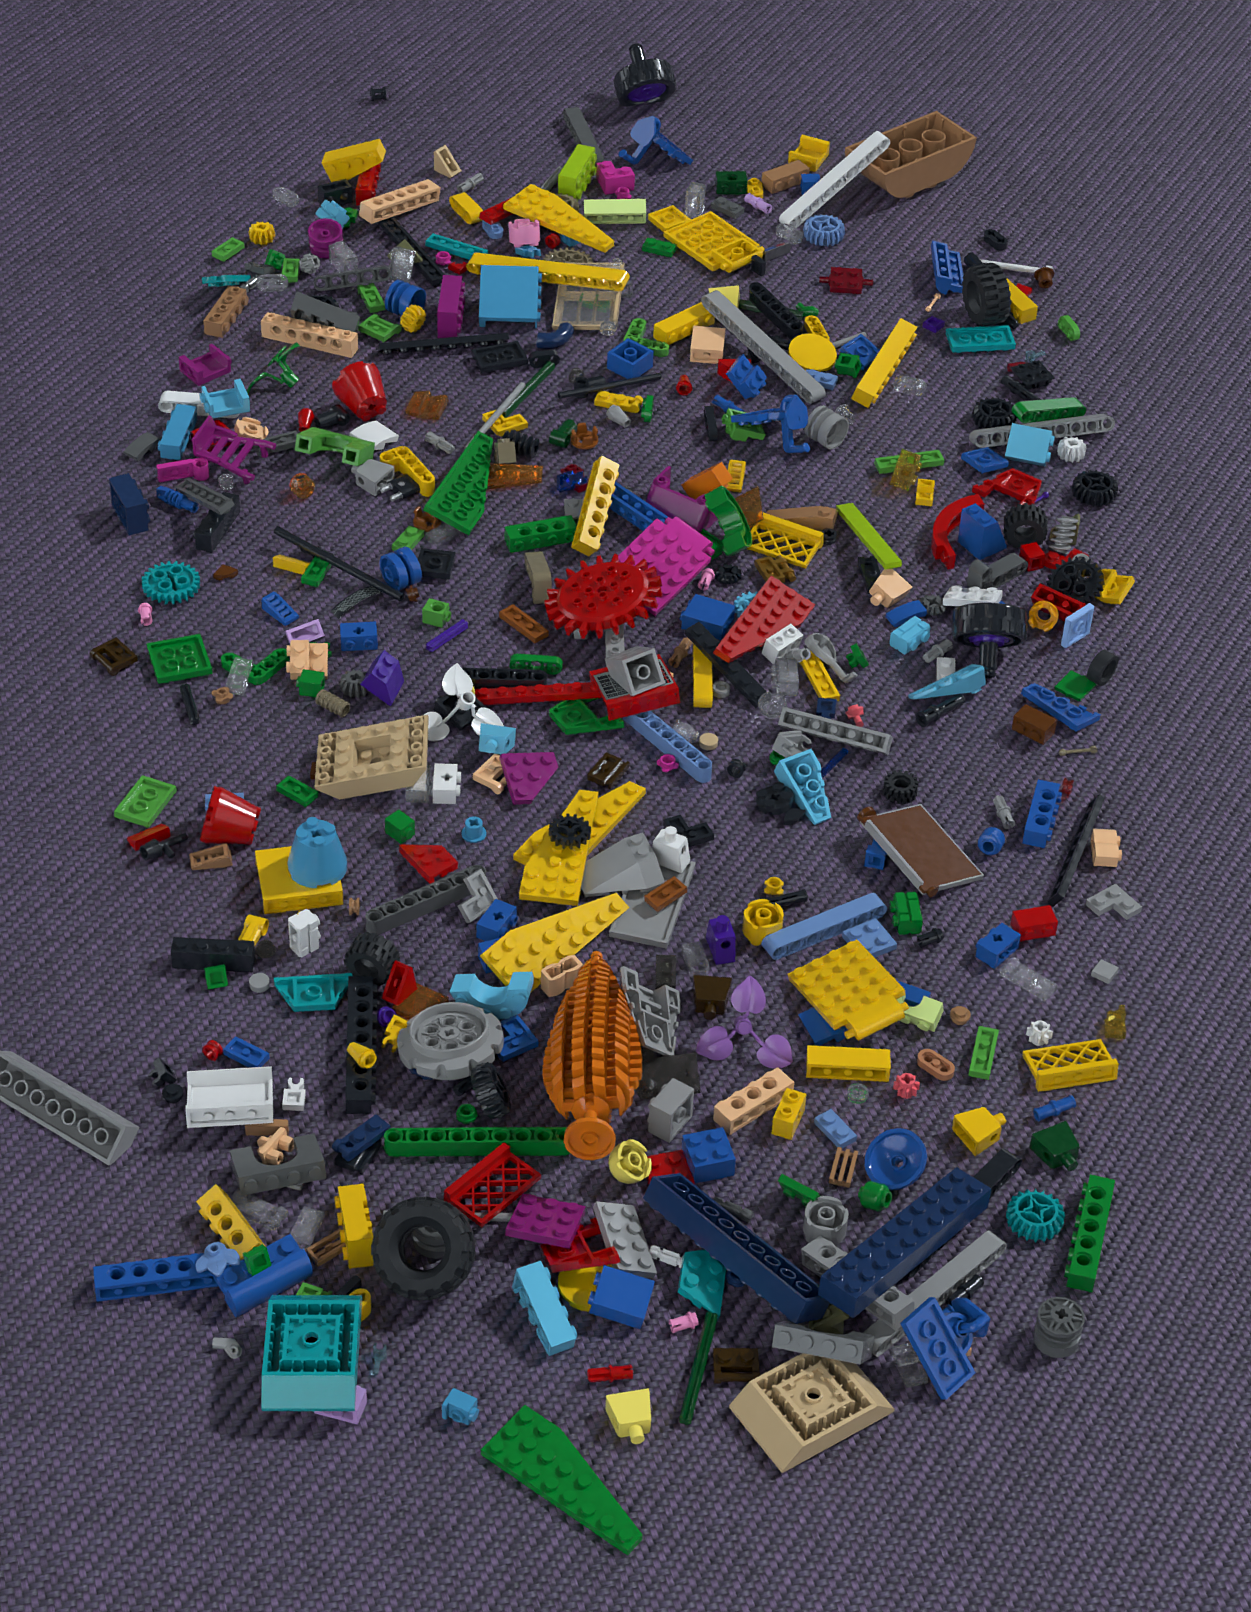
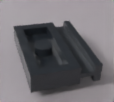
[334,1139,382,1175]

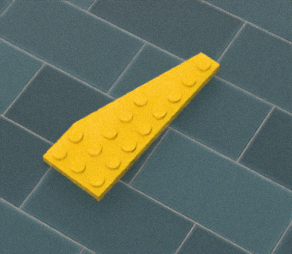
[503,184,614,253]
[513,781,646,865]
[519,790,598,906]
[480,893,630,992]

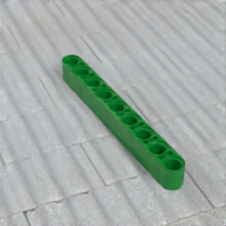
[384,1127,571,1157]

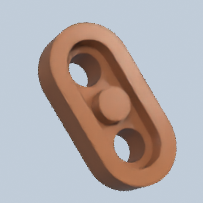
[917,1049,955,1081]

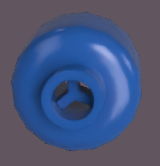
[978,827,1005,856]

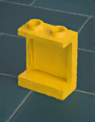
[788,134,830,172]

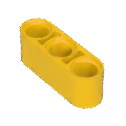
[449,192,483,225]

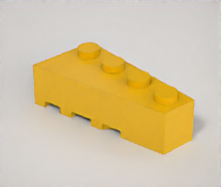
[321,139,386,182]
[334,1184,374,1269]

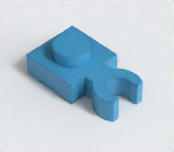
[515,245,541,258]

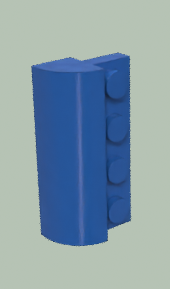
[931,241,963,295]
[214,1233,313,1318]

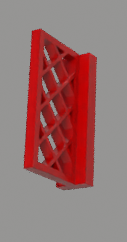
[444,1143,541,1228]

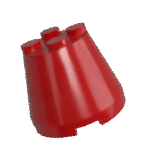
[332,361,387,422]
[199,786,261,845]

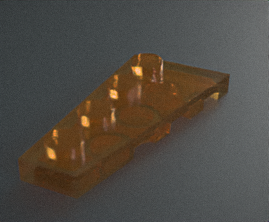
[487,463,543,490]

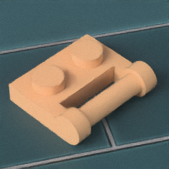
[473,754,507,794]

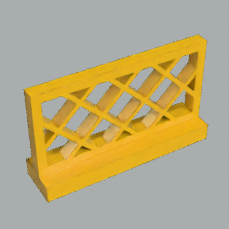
[746,511,824,569]
[1022,1039,1119,1092]

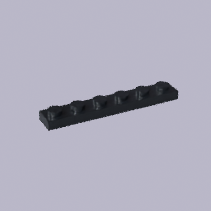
[684,622,771,708]

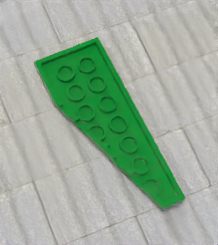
[423,431,493,536]
[481,1405,643,1556]

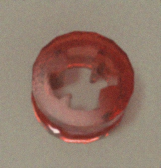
[1060,778,1074,796]

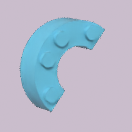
[450,972,534,1019]

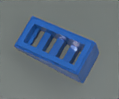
[261,591,299,626]

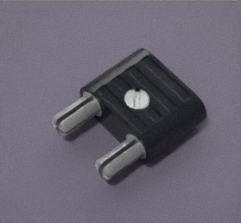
[379,474,420,502]

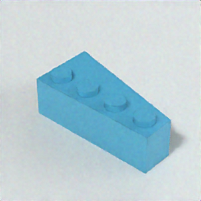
[512,1261,577,1356]

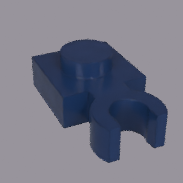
[816,698,837,719]

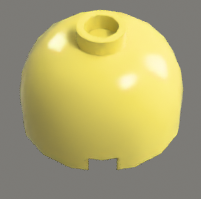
[608,1139,652,1184]

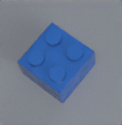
[607,338,654,379]
[681,1127,736,1184]

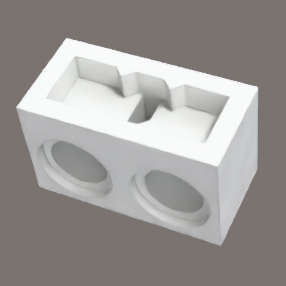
[762,624,803,665]

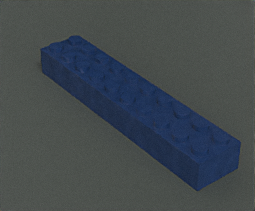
[818,1167,991,1318]
[643,1173,830,1324]

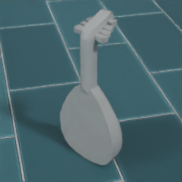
[804,633,858,683]

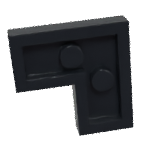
[663,815,714,847]

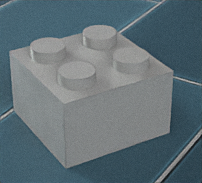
[647,1078,694,1143]

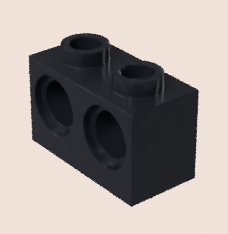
[318,179,353,205]

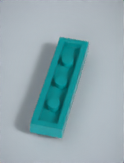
[425,233,488,260]

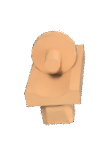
[257,1127,294,1165]

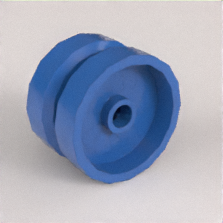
[379,546,422,591]

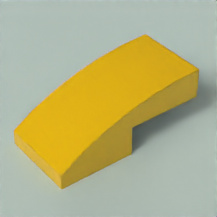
[915,478,935,506]

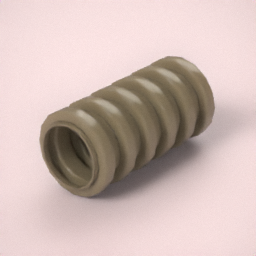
[315,689,350,717]

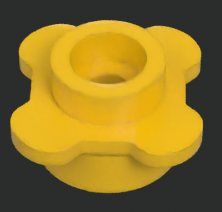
[764,877,784,895]

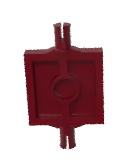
[819,267,873,294]

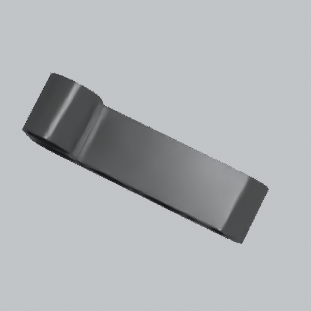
[967,553,1028,589]

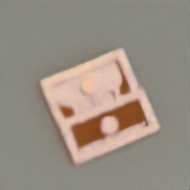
[405,391,449,420]

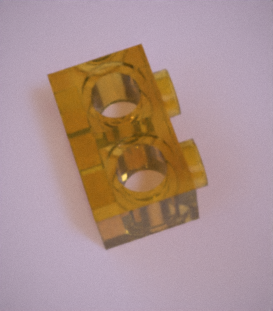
[889,449,922,491]

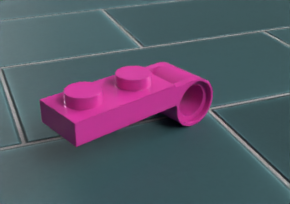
[156,458,209,482]

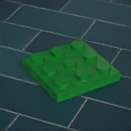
[146,634,213,684]

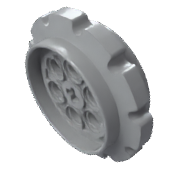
[397,1002,504,1080]

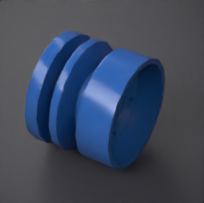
[385,280,426,316]

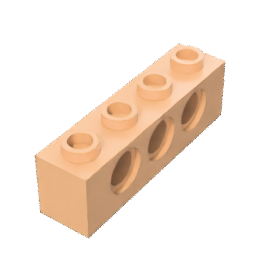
[713,1067,794,1135]

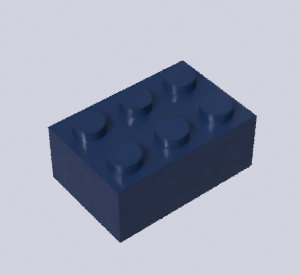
[109,473,150,536]

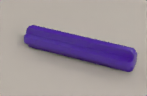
[426,619,468,652]

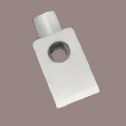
[652,826,690,873]

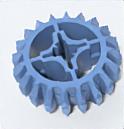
[803,214,845,247]

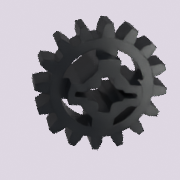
[548,813,591,850]

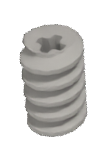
[1049,515,1078,554]

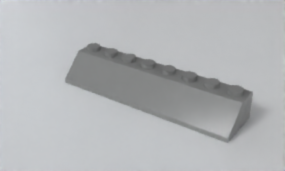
[0,1051,140,1165]

